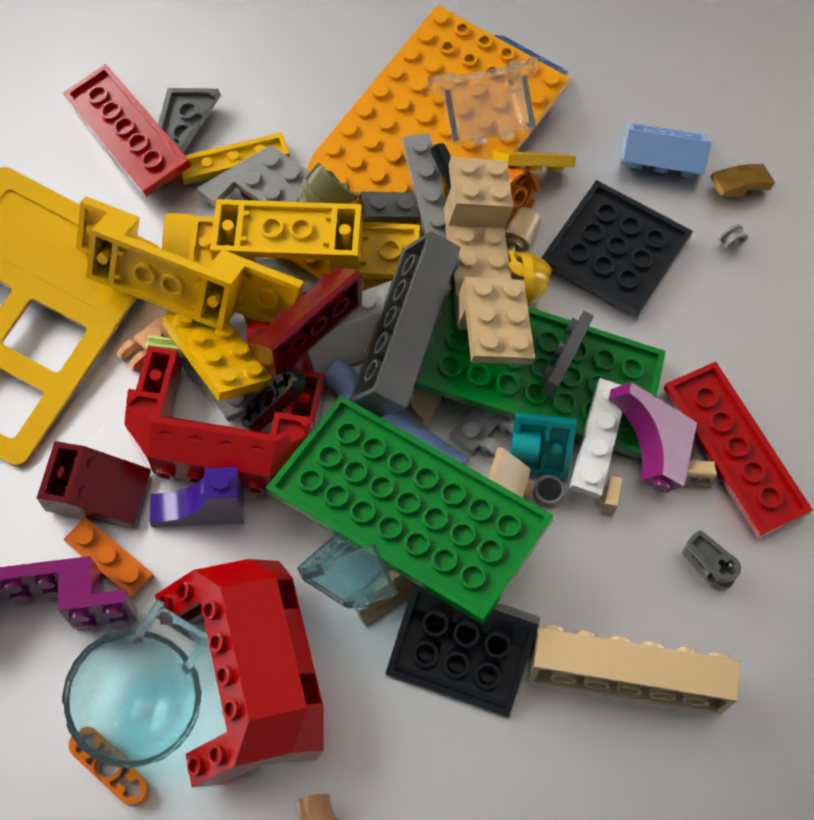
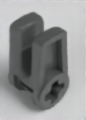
[681,530,741,591]

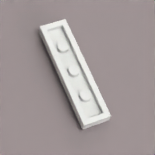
[569,378,622,499]

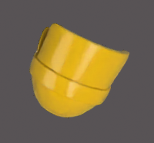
[508,250,552,305]

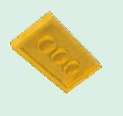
[162,313,273,402]

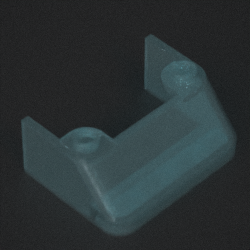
[297,535,398,611]

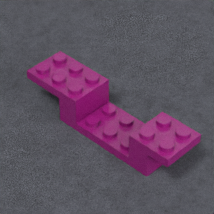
[0,556,137,631]

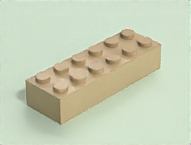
[527,625,740,715]

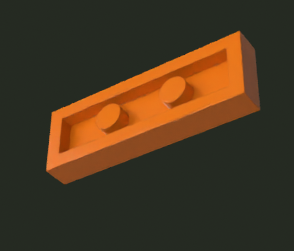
[63,517,155,601]

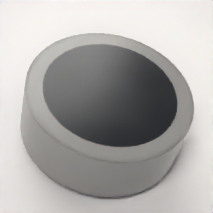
[533,475,565,507]

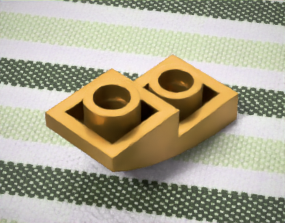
[710,164,775,197]

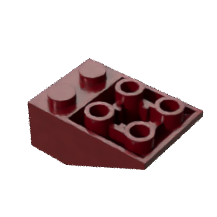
[36,441,151,527]

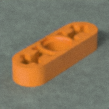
[69,729,150,807]

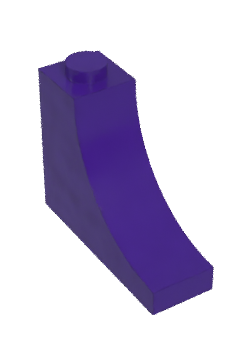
[150,467,245,527]

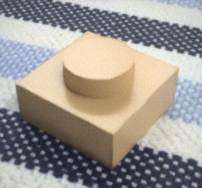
[597,475,622,517]

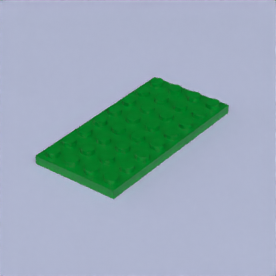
[414,281,666,459]
[266,395,554,625]

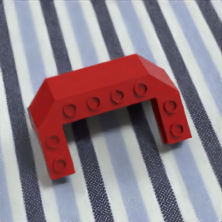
[155,559,324,788]

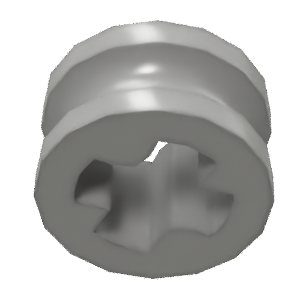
[719,224,749,251]

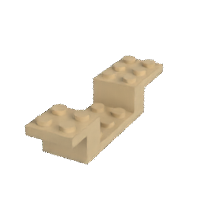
[443,157,535,364]

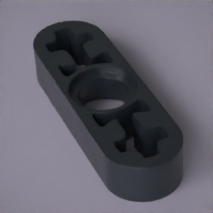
[241,367,306,431]

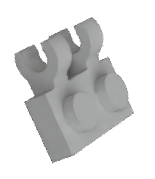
[450,407,514,461]

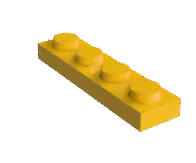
[181,132,290,185]

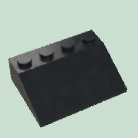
[385,583,541,717]

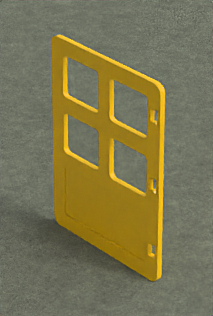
[0,167,160,467]

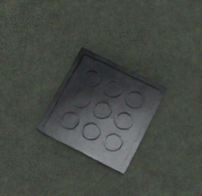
[541,180,693,318]

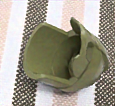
[299,163,360,204]

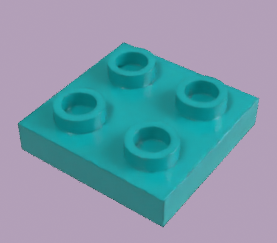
[510,412,577,479]

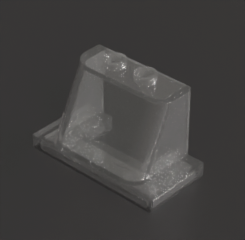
[424,57,540,146]

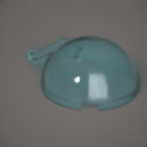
[62,599,208,768]

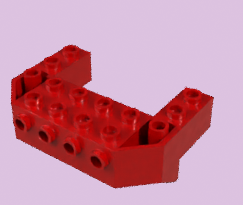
[124,346,326,494]

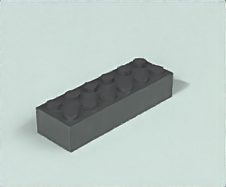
[349,231,461,418]

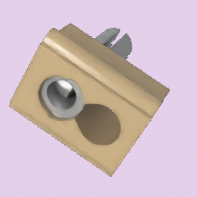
[685,443,717,487]

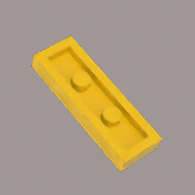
[492,151,576,172]

